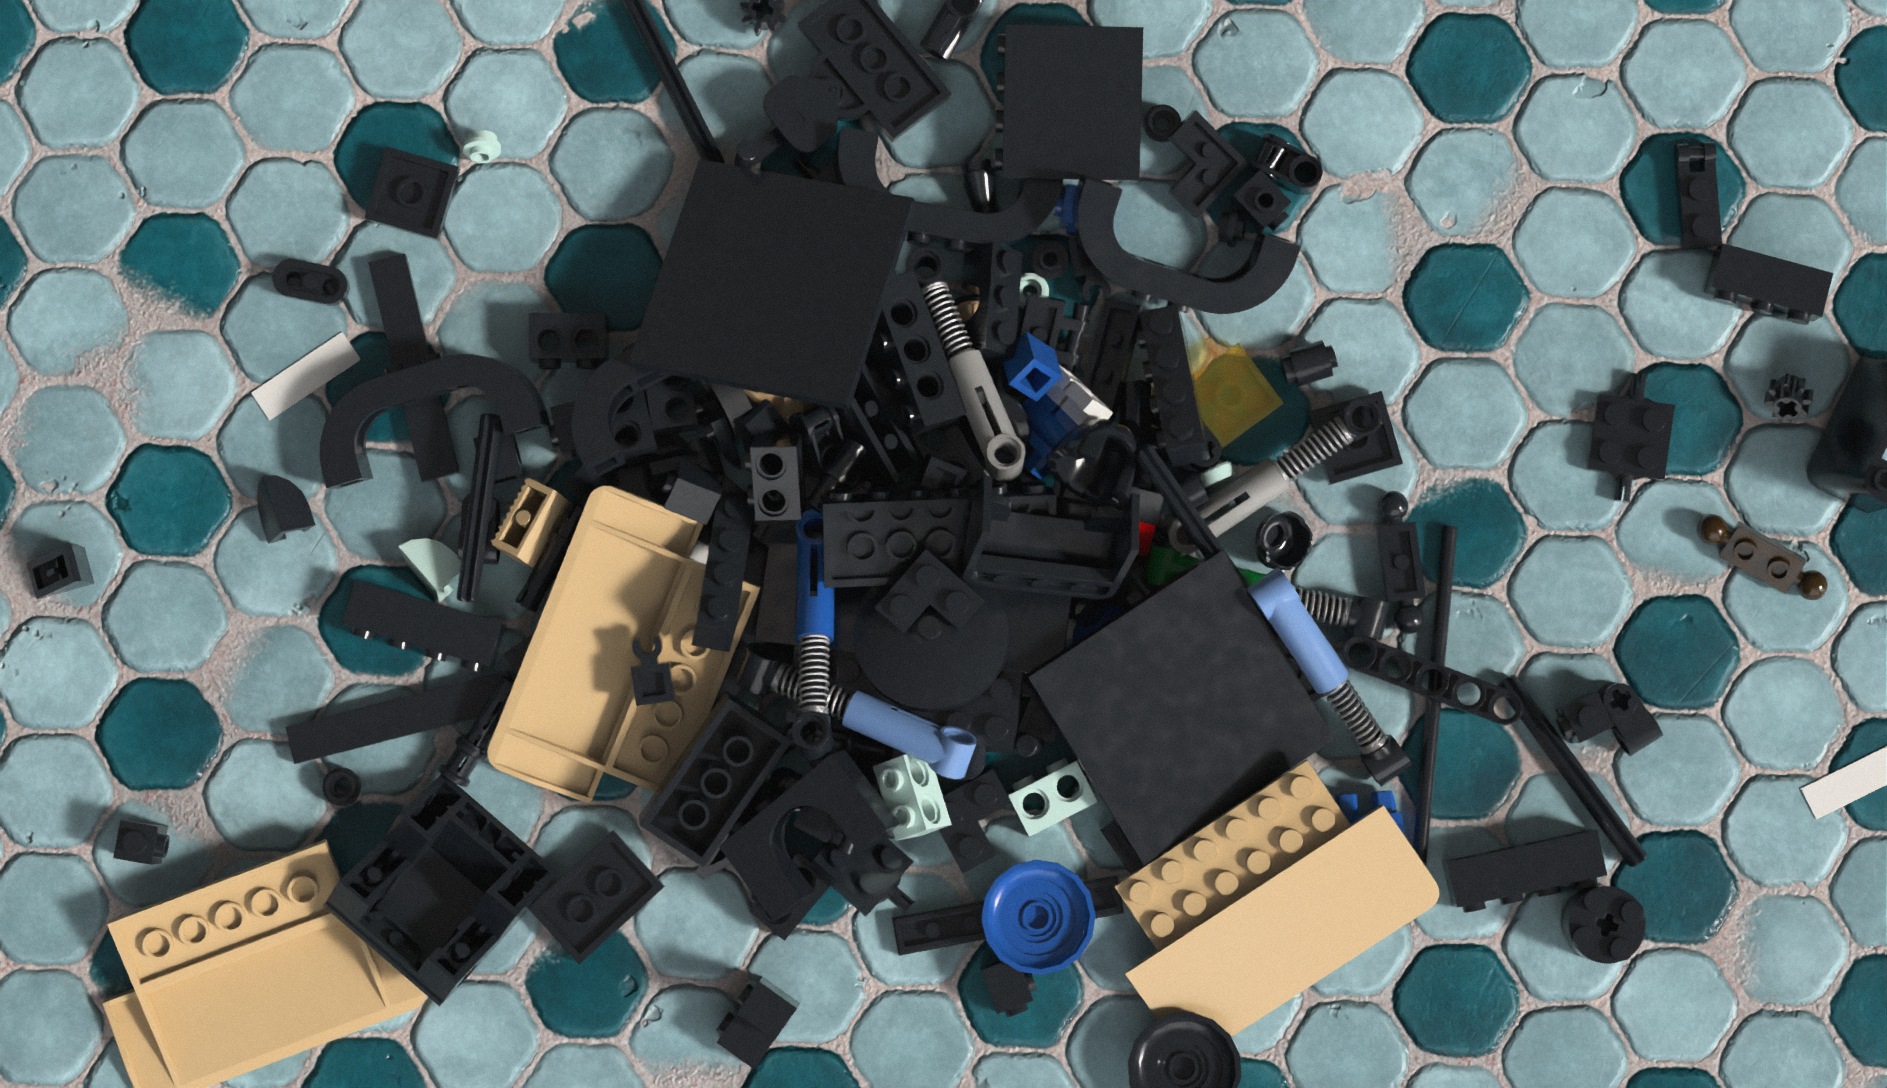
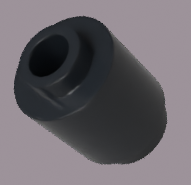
[1279,340,1338,387]

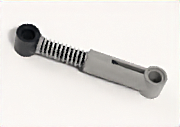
[906,247,1025,482]
[1169,398,1382,553]

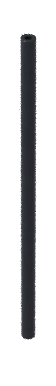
[1413,526,1458,866]

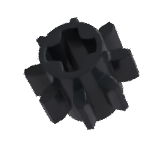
[740,0,786,37]
[1764,373,1814,422]

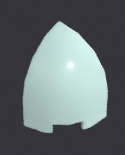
[398,538,461,603]

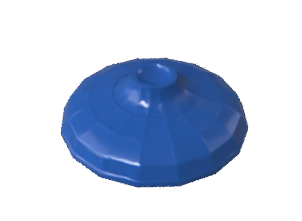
[981,860,1096,975]

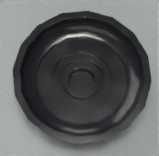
[1128,1012,1241,1088]

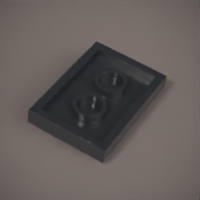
[528,830,665,965]

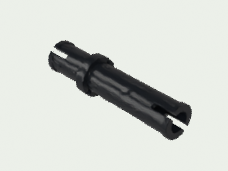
[515,501,584,612]

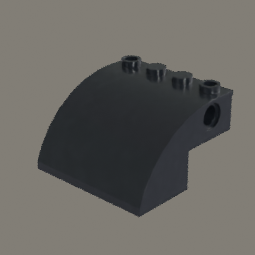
[323,774,558,1007]

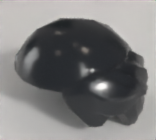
[1255,511,1313,570]

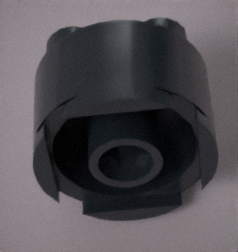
[1560,885,1646,964]

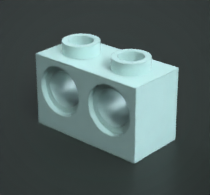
[873,754,952,841]
[1008,758,1097,837]

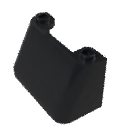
[1806,350,1887,513]

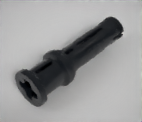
[438,675,515,787]

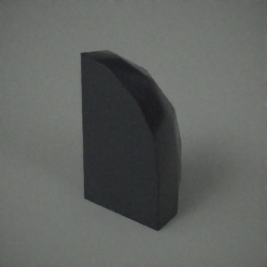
[257,475,316,544]

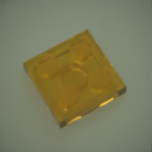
[1194,342,1283,449]

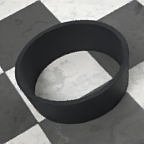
[700,381,753,440]

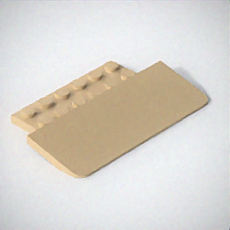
[487,485,761,804]
[1114,759,1439,1037]
[103,839,426,1088]

